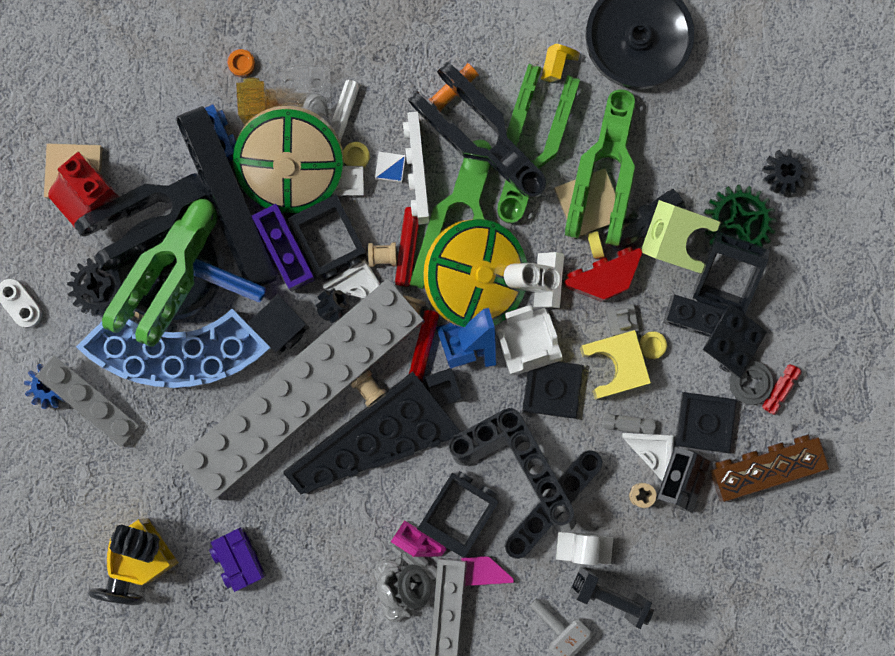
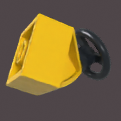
[89,518,179,605]

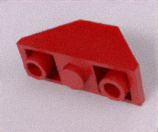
[563,246,642,302]

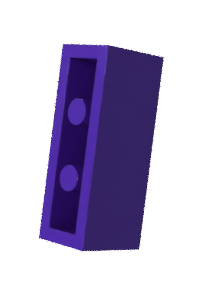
[252,204,316,292]

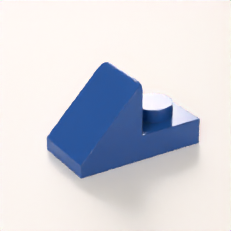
[458,308,496,367]
[436,323,476,369]

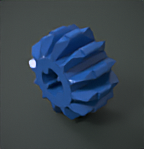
[24,364,65,409]

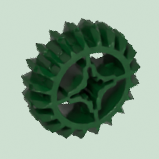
[703,185,777,247]

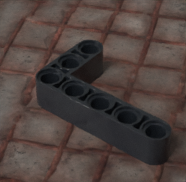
[449,408,577,533]

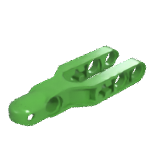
[497,63,580,224]
[565,89,635,246]
[410,139,492,289]
[102,199,218,347]

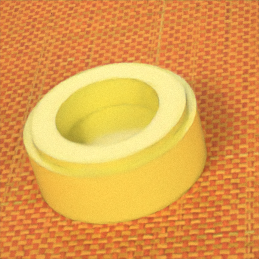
[343,142,370,168]
[587,231,605,260]
[639,332,667,359]

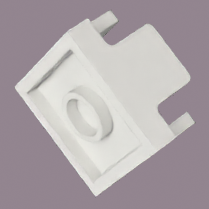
[494,305,563,377]

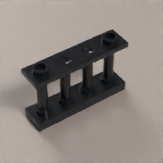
[569,567,654,629]

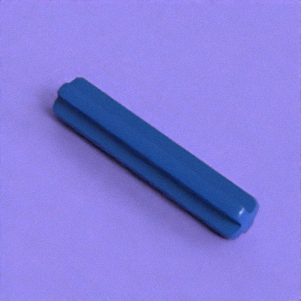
[193,259,266,302]

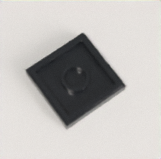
[522,361,584,419]
[675,392,737,454]

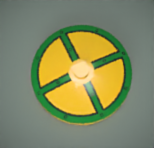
[424,219,527,327]

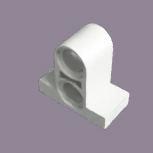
[504,252,564,308]
[555,532,613,565]

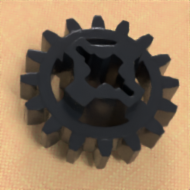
[67,258,118,317]

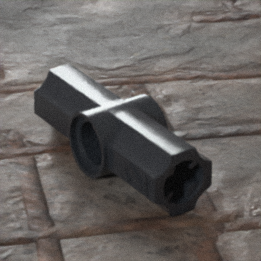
[605,188,686,252]

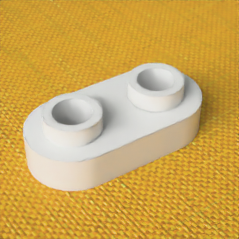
[0,279,42,328]

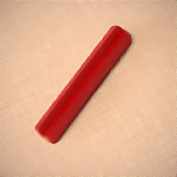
[394,207,419,287]
[408,310,439,381]

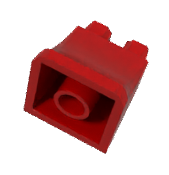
[48,151,120,228]

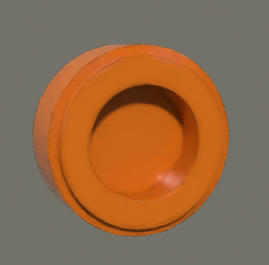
[227,49,255,78]

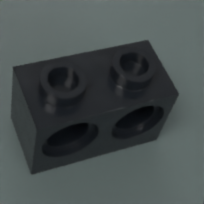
[663,294,725,338]

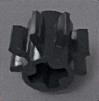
[316,288,350,323]

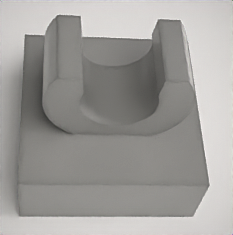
[606,304,639,336]

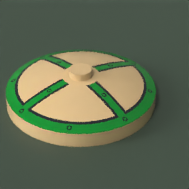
[233,106,344,213]

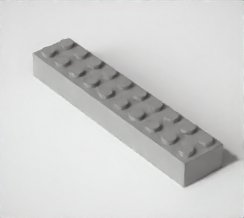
[177,278,425,501]

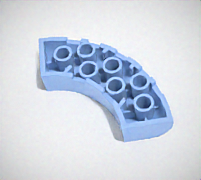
[76,309,271,388]

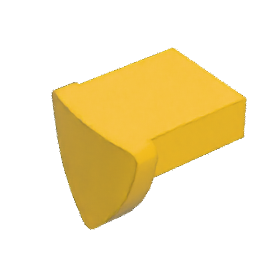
[541,44,580,83]

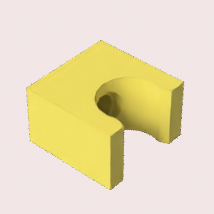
[580,330,651,400]

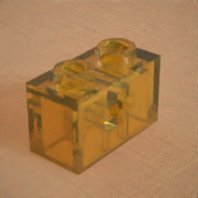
[236,78,270,126]

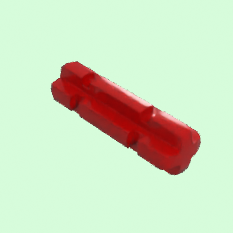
[762,364,802,415]

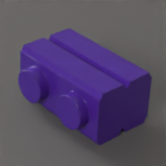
[209,527,266,592]

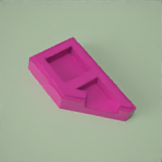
[391,520,447,557]
[461,556,514,586]

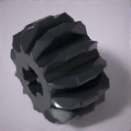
[762,149,809,196]
[109,524,160,563]

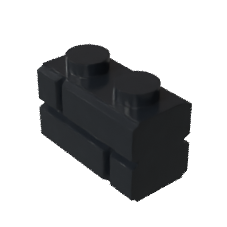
[656,447,711,513]

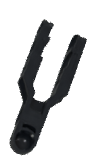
[408,62,546,198]
[74,173,210,271]

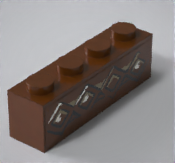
[710,434,829,502]

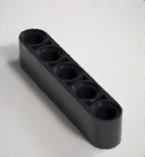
[504,450,603,559]

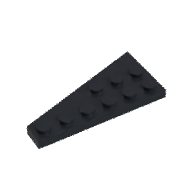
[283,371,461,495]

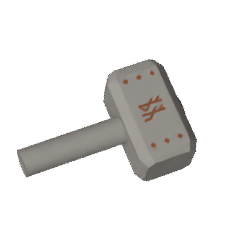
[529,598,593,656]

